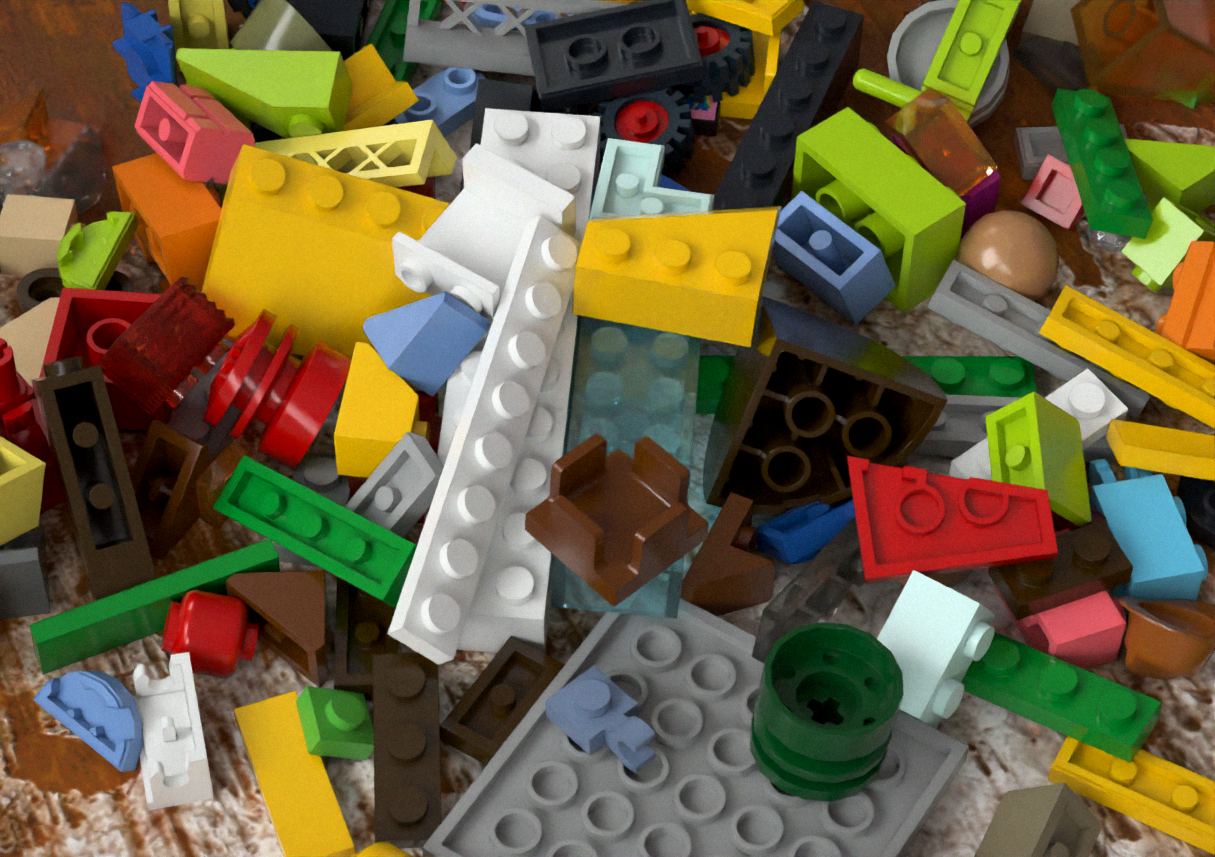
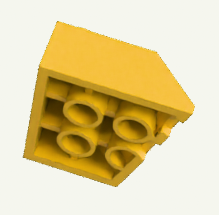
[572,206,782,347]

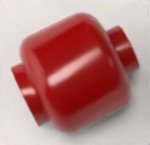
[161,590,259,678]

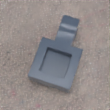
[545,665,655,772]

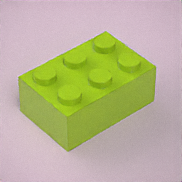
[791,107,966,314]

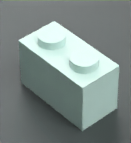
[877,570,996,729]

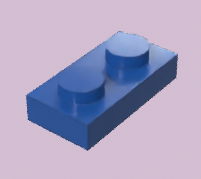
[756,496,858,564]

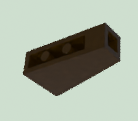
[31,356,157,601]

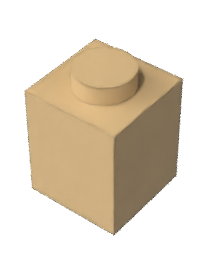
[0,194,86,276]

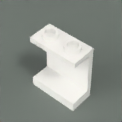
[392,143,576,328]

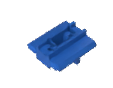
[113,2,178,103]

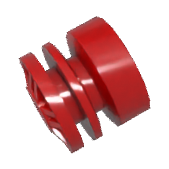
[201,309,352,470]

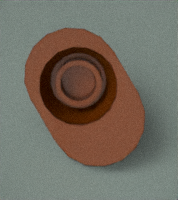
[1119,596,1215,680]

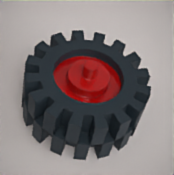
[672,12,755,104]
[593,86,695,179]

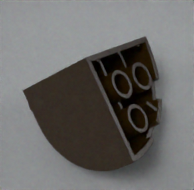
[703,296,948,514]

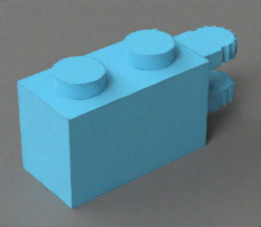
[1085,459,1208,619]

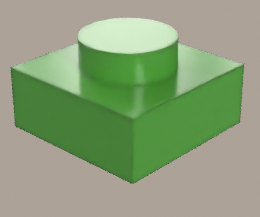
[296,686,374,761]

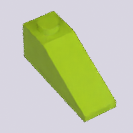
[176,48,353,139]

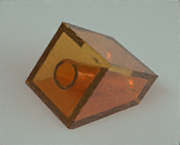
[1070,0,1215,105]

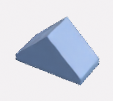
[363,291,490,397]

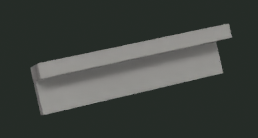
[403,0,626,76]

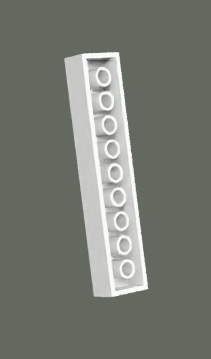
[437,108,600,653]

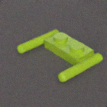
[853,0,1022,133]

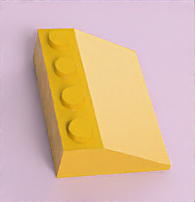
[192,144,451,393]

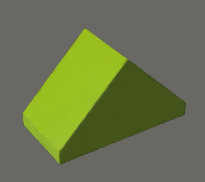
[1124,139,1215,213]

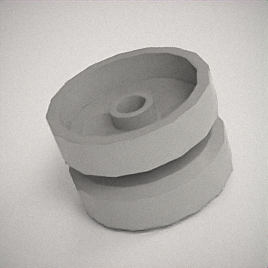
[887,0,1010,133]

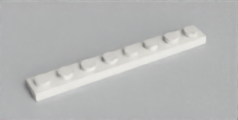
[388,215,581,665]

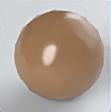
[955,210,1060,303]

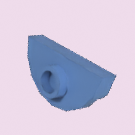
[33,671,143,772]

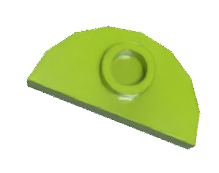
[57,211,138,290]

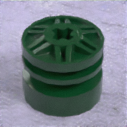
[750,622,904,802]

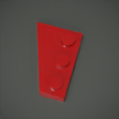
[847,456,1058,584]

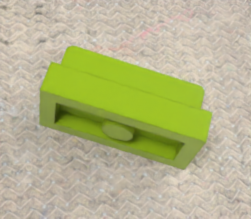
[985,391,1092,527]

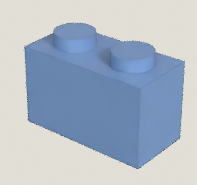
[772,191,896,326]

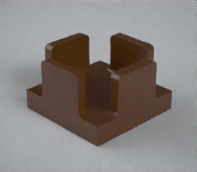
[525,433,709,607]

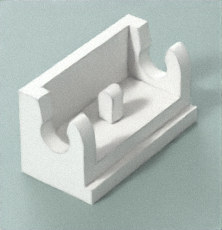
[133,652,214,811]

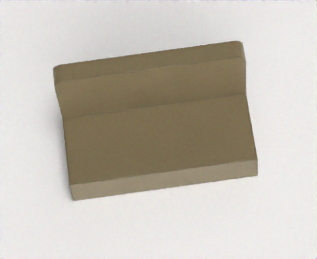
[974,783,1103,857]

